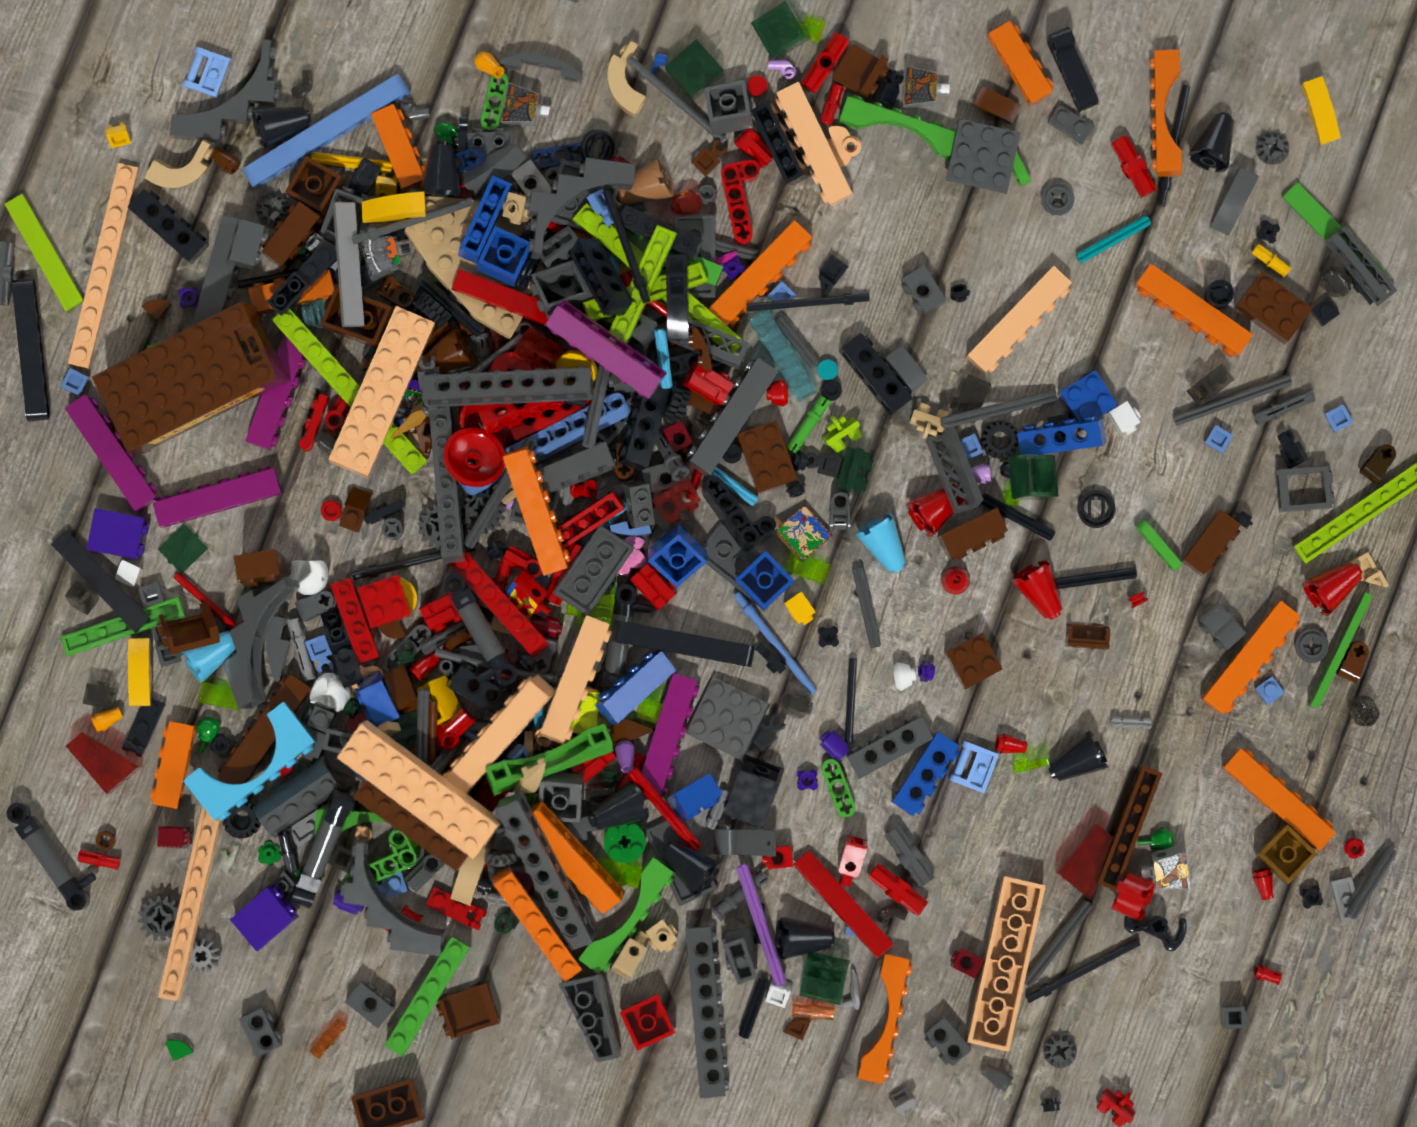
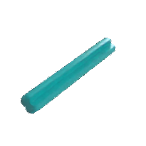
[1076,215,1151,263]

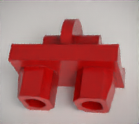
[1096,1088,1136,1127]

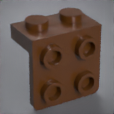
[832,45,890,100]

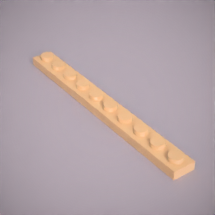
[68,163,139,369]
[158,806,222,1002]

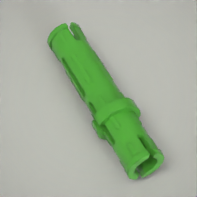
[786,395,831,454]

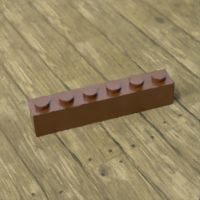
[217,674,312,785]
[1095,765,1163,891]
[353,780,469,872]

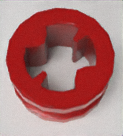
[1127,591,1148,608]

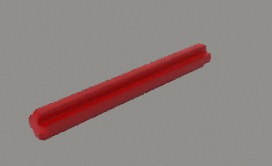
[628,767,701,850]

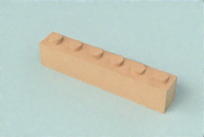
[775,82,854,207]
[966,266,1072,375]
[540,615,612,744]

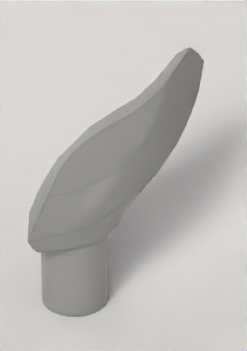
[842,969,860,1010]

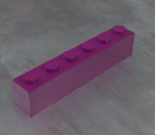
[545,300,667,398]
[245,331,313,451]
[65,394,158,513]
[153,466,283,528]
[640,673,700,798]

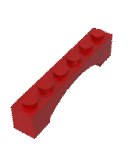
[448,551,550,658]

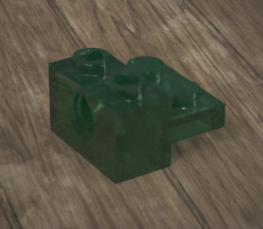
[835,447,874,495]
[799,952,850,1005]

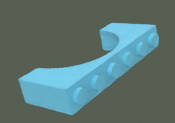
[183,702,316,821]

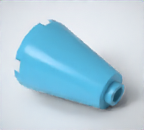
[855,513,906,573]
[180,631,236,683]

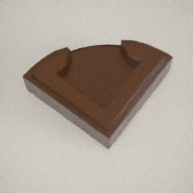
[141,299,171,320]
[378,621,406,639]
[783,1019,811,1040]

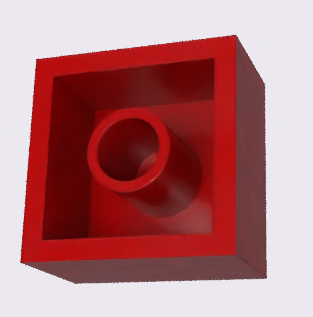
[358,575,412,629]
[619,993,676,1051]

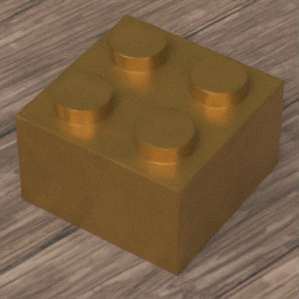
[1255,824,1318,884]

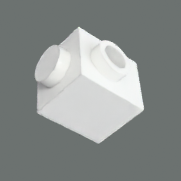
[1107,401,1141,435]

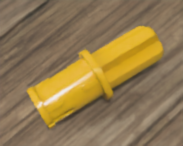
[1252,244,1292,278]

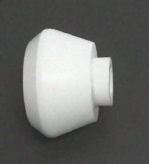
[893,662,916,691]

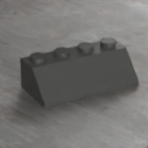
[253,760,345,838]

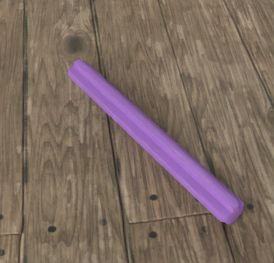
[736,864,786,985]

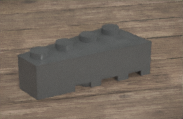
[536,441,617,494]
[558,973,621,1063]

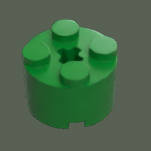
[604,823,646,863]

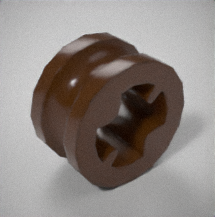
[96,831,116,851]

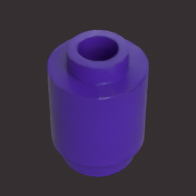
[819,730,850,761]
[333,889,364,915]

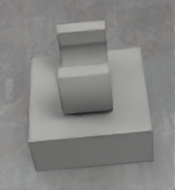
[889,1087,917,1116]

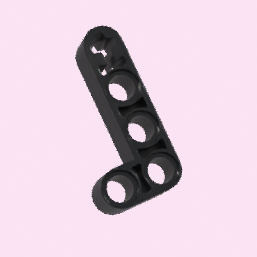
[1047,26,1099,112]
[701,476,776,551]

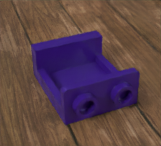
[86,509,149,560]
[230,885,299,952]

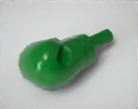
[434,122,457,145]
[196,717,220,753]
[1138,828,1175,850]

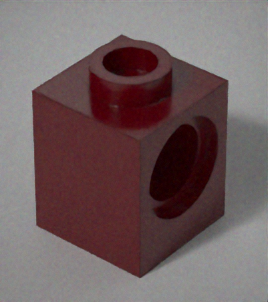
[663,421,693,455]
[950,948,984,979]

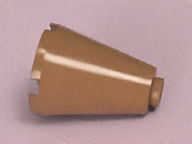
[616,158,674,205]

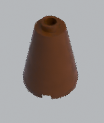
[416,329,476,375]

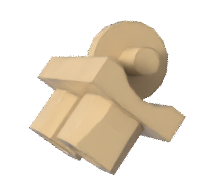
[910,403,949,439]

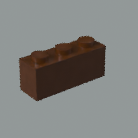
[1181,510,1241,576]

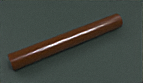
[428,700,438,763]

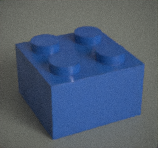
[476,226,531,287]
[1058,370,1118,430]
[648,524,707,588]
[735,551,795,611]
[355,670,400,727]
[667,773,723,821]

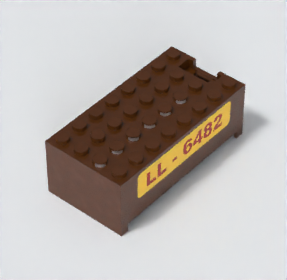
[92,302,290,455]

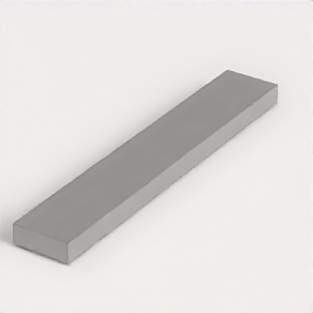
[333,202,364,327]

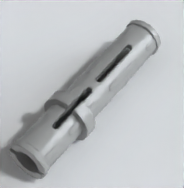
[286,618,316,682]

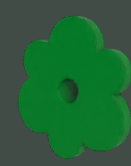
[258,841,281,866]

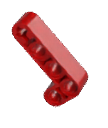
[721,160,760,246]

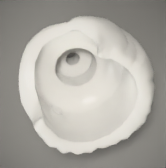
[291,560,328,595]
[309,673,351,712]

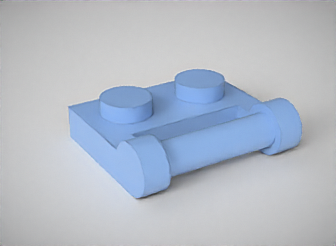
[182,47,231,98]
[949,741,999,794]

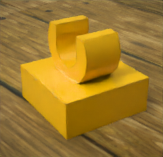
[105,122,132,149]
[375,173,398,196]

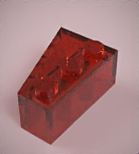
[66,732,142,794]
[1056,824,1113,900]

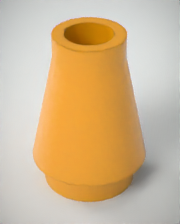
[474,51,504,78]
[90,707,123,733]

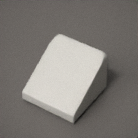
[115,560,143,588]
[765,979,793,1008]

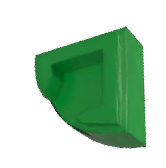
[165,1040,194,1061]

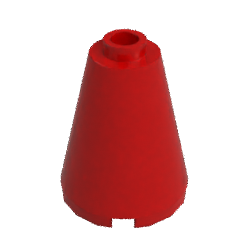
[906,484,964,537]
[1011,559,1063,620]
[1303,562,1363,616]

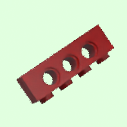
[476,382,565,434]
[509,400,591,443]
[556,489,626,549]
[331,578,381,665]

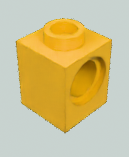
[784,591,816,625]

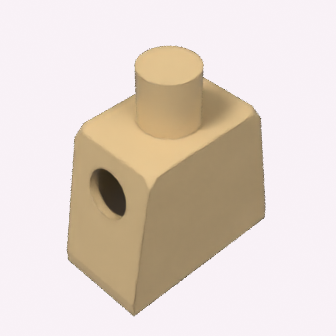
[610,931,650,981]

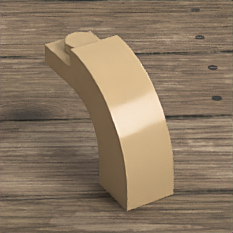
[608,41,646,118]
[144,139,214,188]
[451,834,496,906]

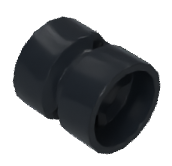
[1203,280,1234,310]

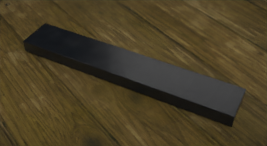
[51,530,151,633]

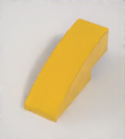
[1301,76,1341,145]
[362,192,426,223]
[128,638,152,706]

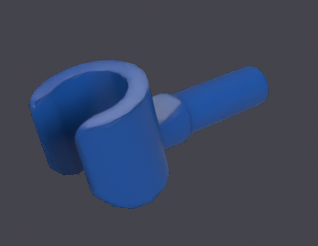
[651,53,668,74]

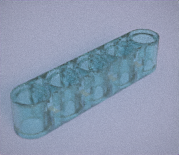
[746,310,817,403]

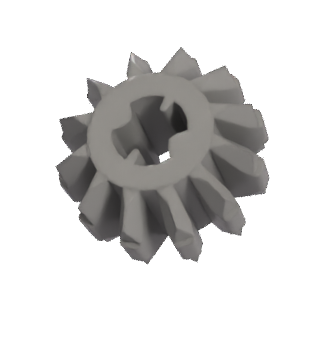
[189,938,221,974]

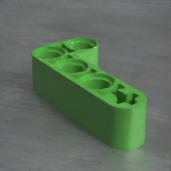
[343,828,421,883]

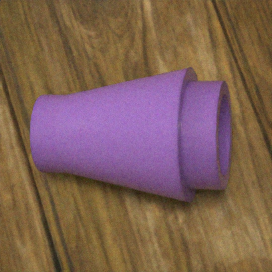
[614,740,635,773]

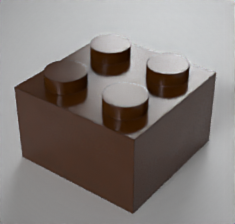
[285,156,345,216]
[944,632,1003,690]

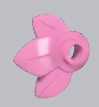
[618,536,647,577]

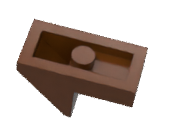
[339,487,373,533]

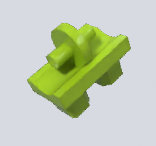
[821,416,862,453]

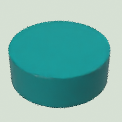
[817,360,838,381]

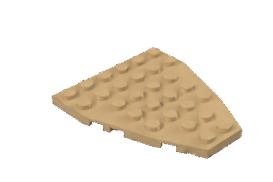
[404,196,554,340]

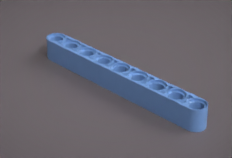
[242,74,410,189]
[459,393,631,495]

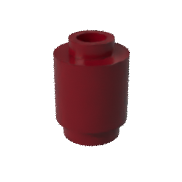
[533,615,564,639]

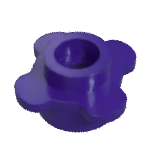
[722,256,746,281]
[179,287,199,309]
[918,661,935,682]
[797,769,818,791]

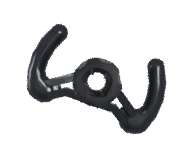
[1124,915,1187,951]

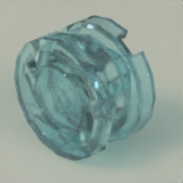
[301,299,324,330]

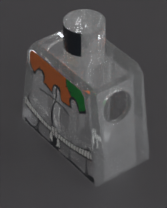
[361,236,412,281]

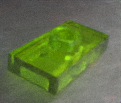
[785,551,831,585]
[198,682,240,711]

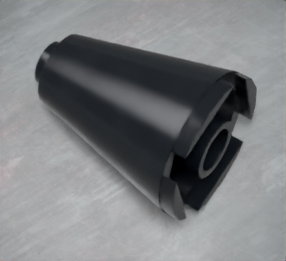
[252,107,312,149]
[1189,112,1234,173]
[419,141,461,198]
[1048,730,1109,781]
[588,781,649,830]
[663,841,722,897]
[775,917,835,960]

